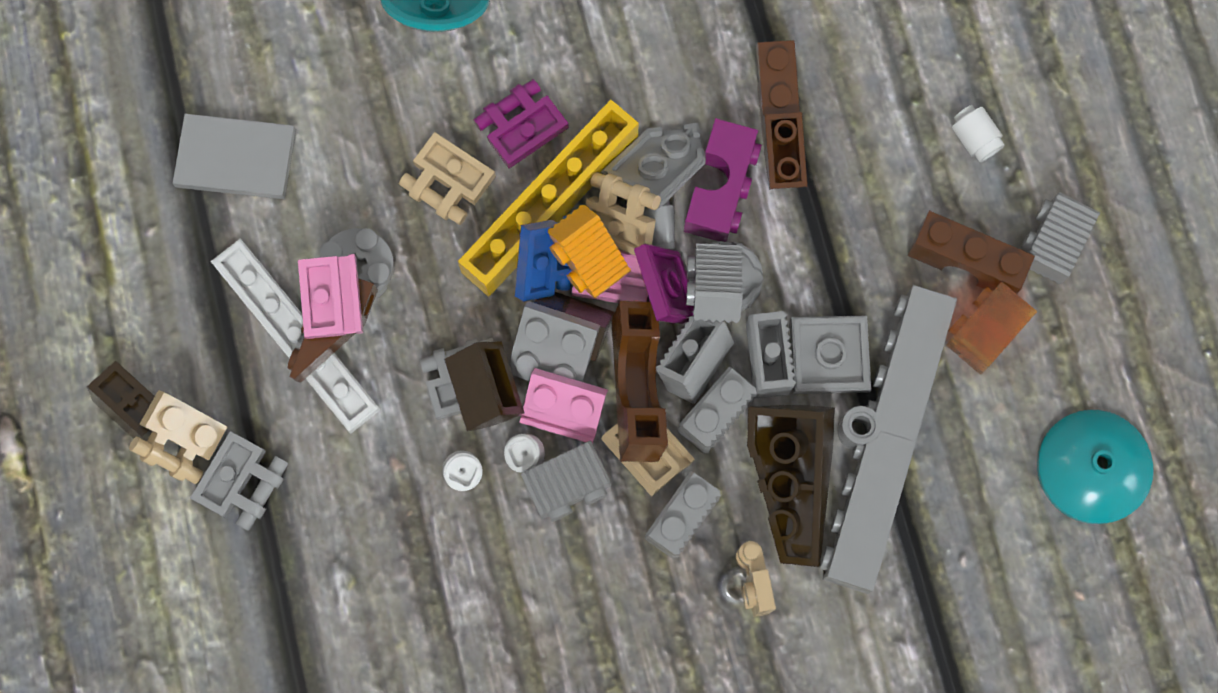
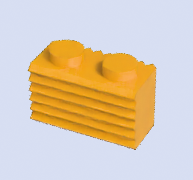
[548,205,631,298]

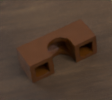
[907,210,1035,300]

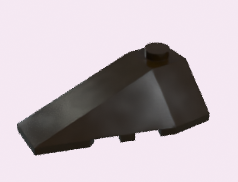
[747,405,835,567]

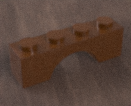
[611,301,668,462]

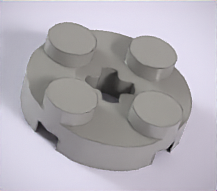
[320,228,395,299]

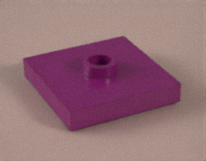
[634,244,694,324]

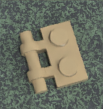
[399,132,496,225]
[585,172,661,256]
[129,390,227,484]
[735,541,776,617]

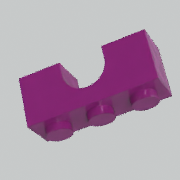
[683,118,762,242]

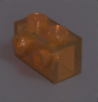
[946,282,1038,375]

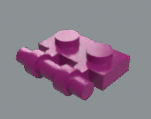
[473,79,569,169]

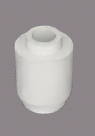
[952,105,1005,162]

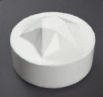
[504,434,545,473]
[442,451,482,491]

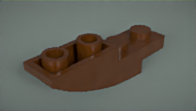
[756,40,807,190]

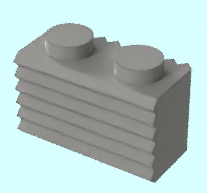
[1020,192,1100,284]
[686,243,743,323]
[656,311,734,404]
[746,311,796,398]
[678,367,757,454]
[521,441,611,522]
[645,471,721,559]

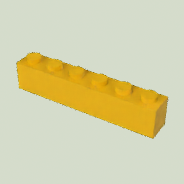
[458,99,639,297]

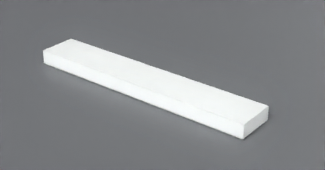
[211,238,380,434]

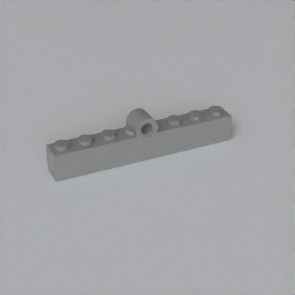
[820,285,957,594]

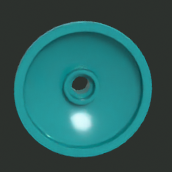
[380,0,490,32]
[1037,410,1154,524]

